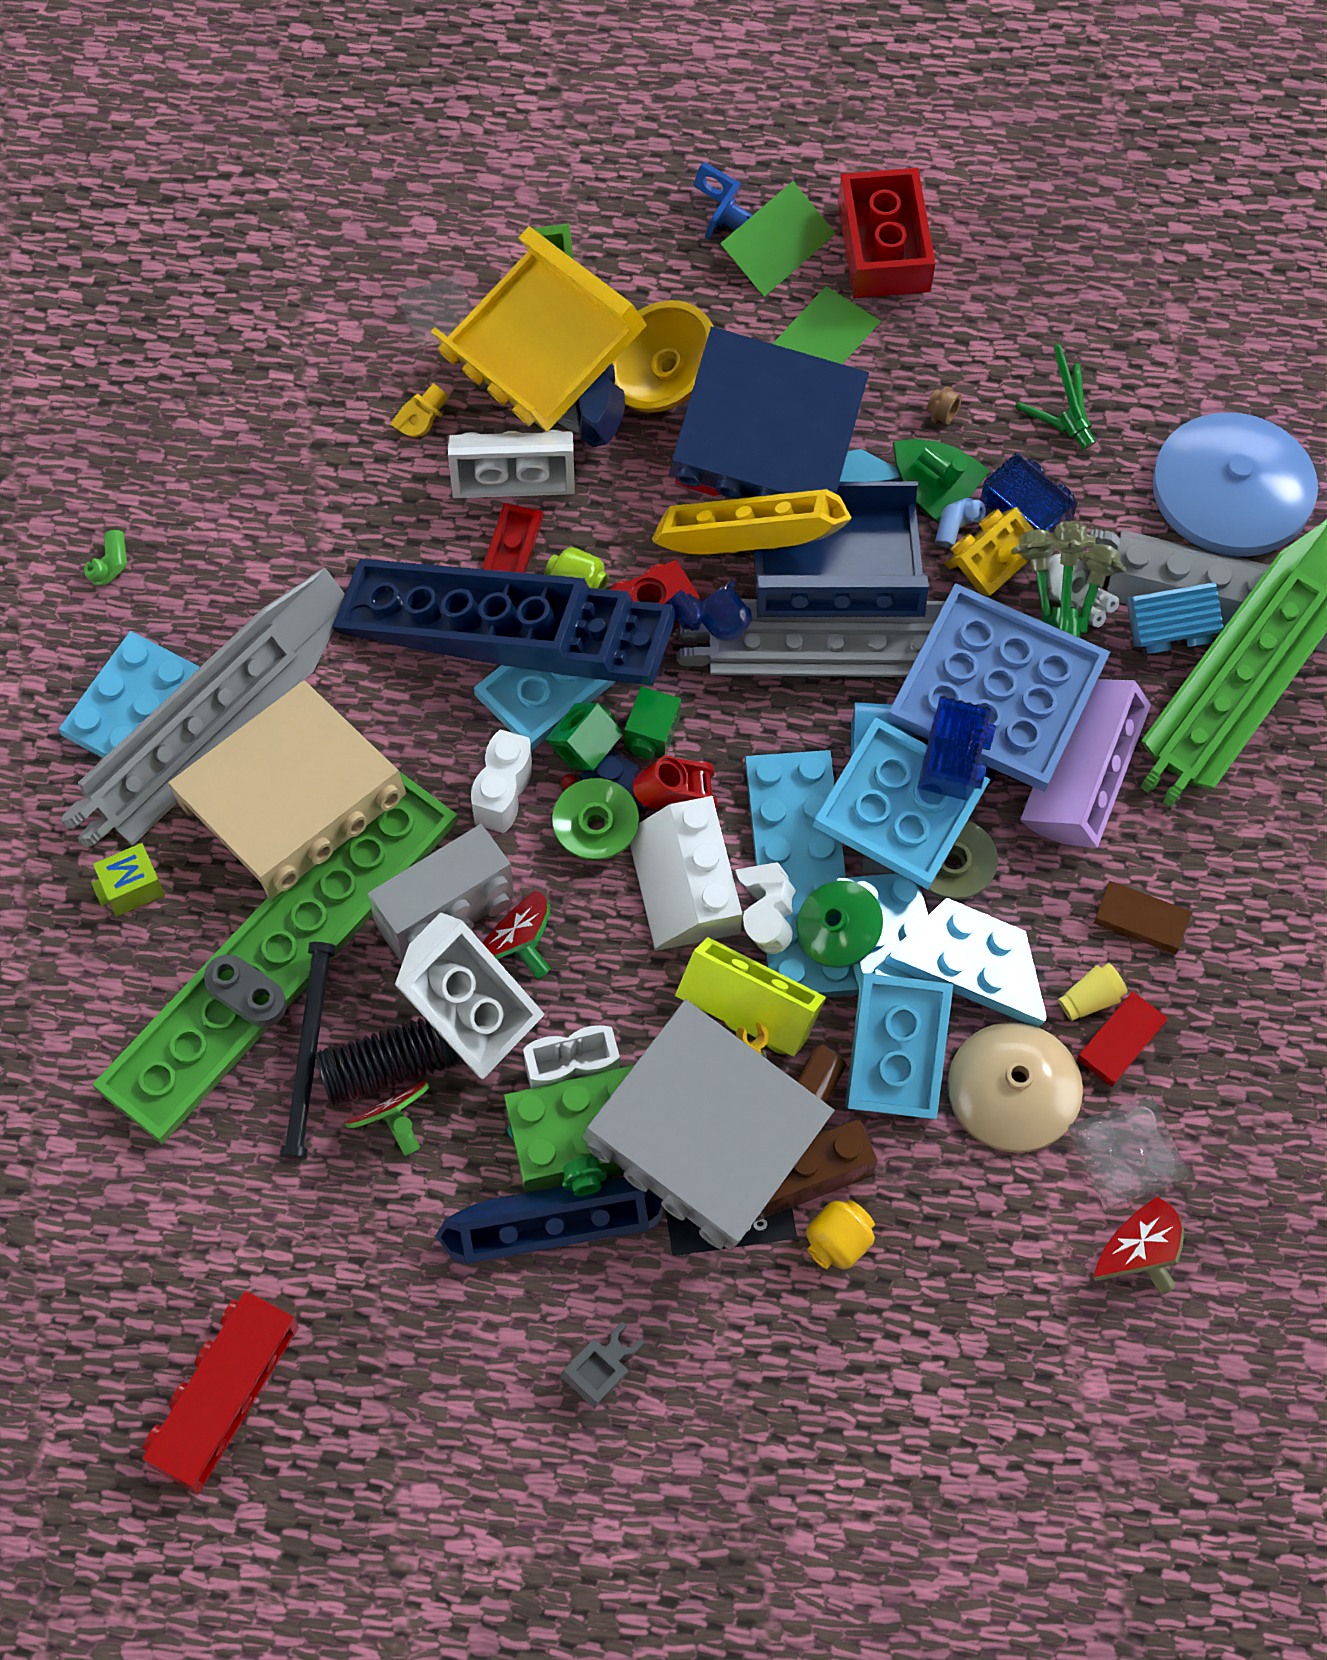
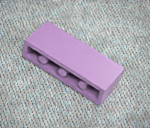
[1020,679,1151,848]

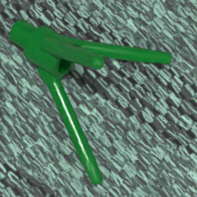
[1015,344,1096,450]

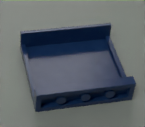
[669,326,869,498]
[754,481,929,617]

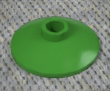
[552,778,639,861]

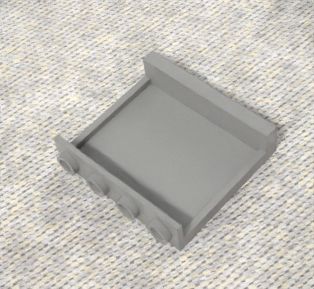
[582,999,835,1251]

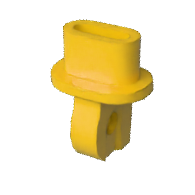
[390,383,450,438]

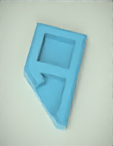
[840,449,901,482]

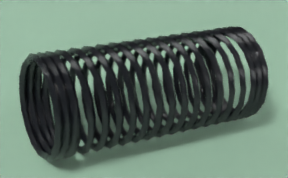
[314,1018,461,1107]

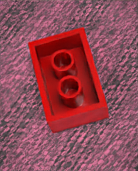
[838,168,936,298]

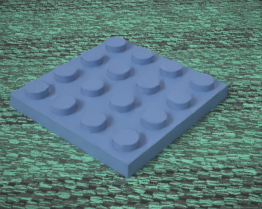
[886,583,1110,792]

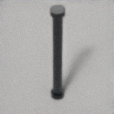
[279,942,336,1160]

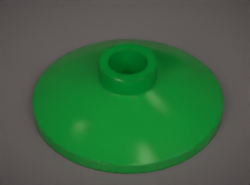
[797,880,884,968]

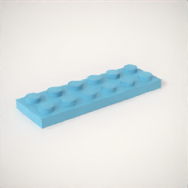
[745,750,859,998]

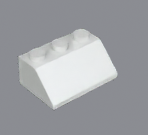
[448,430,575,498]
[630,796,742,951]
[395,912,545,1079]

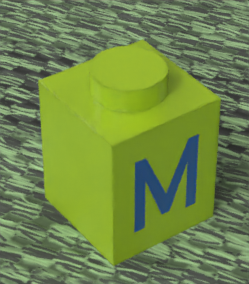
[91,843,165,917]

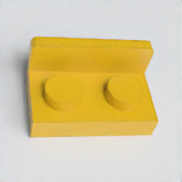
[944,507,1034,597]

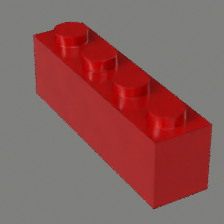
[142,1290,299,1495]

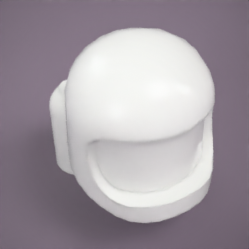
[1045,554,1119,627]

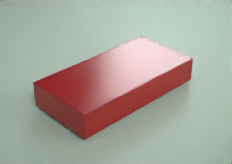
[1077,991,1168,1087]

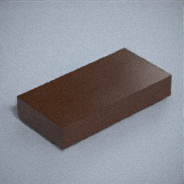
[1093,880,1192,955]

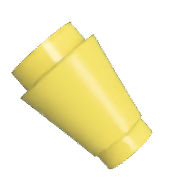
[1058,963,1128,1022]

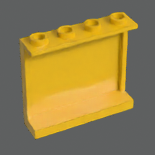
[431,226,647,432]

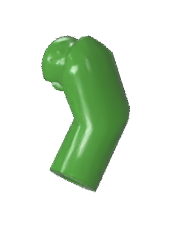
[84,530,127,586]

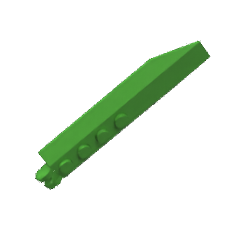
[1140,520,1327,808]

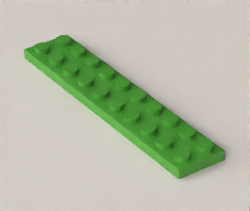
[92,771,458,1144]

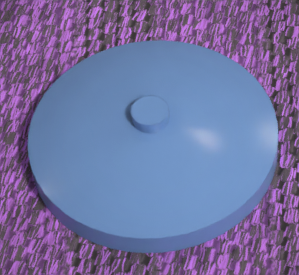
[1152,412,1318,557]

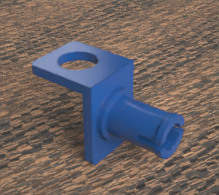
[693,162,753,240]

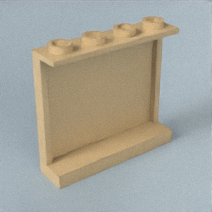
[168,680,407,900]

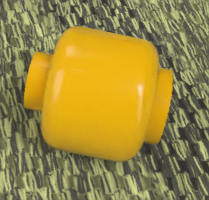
[806,1200,875,1269]

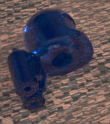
[664,579,752,641]

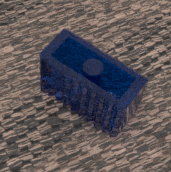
[980,452,1078,533]
[917,696,996,801]

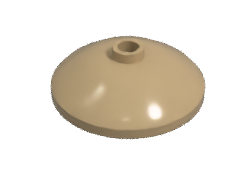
[947,1022,1083,1153]

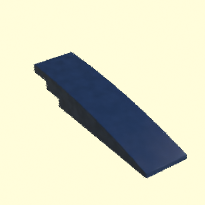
[332,559,677,686]

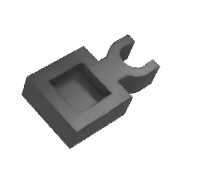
[560,1322,645,1409]

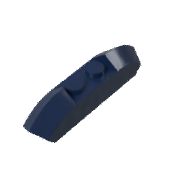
[575,363,625,447]
[435,1178,664,1264]

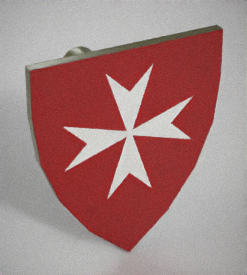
[1093,1196,1185,1294]

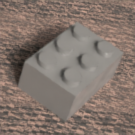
[368,823,514,964]

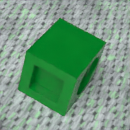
[545,703,624,771]

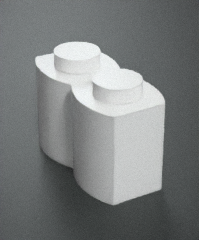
[471,729,532,833]
[523,1025,620,1089]

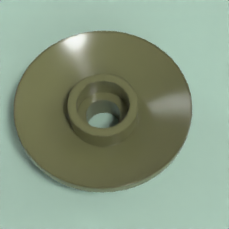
[925,820,998,900]

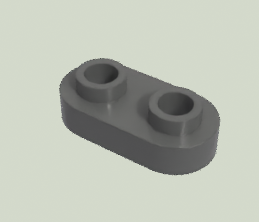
[204,955,287,1027]

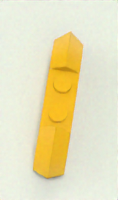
[652,489,852,555]

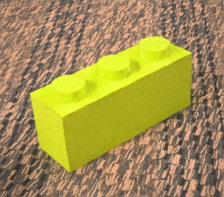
[675,937,826,1057]

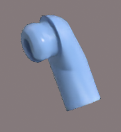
[935,498,986,548]

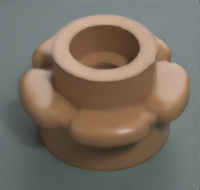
[927,386,962,425]

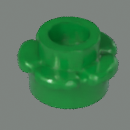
[562,1156,607,1196]

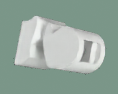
[735,862,796,954]

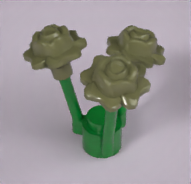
[1011,521,1127,638]

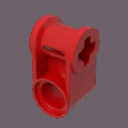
[633,756,718,810]

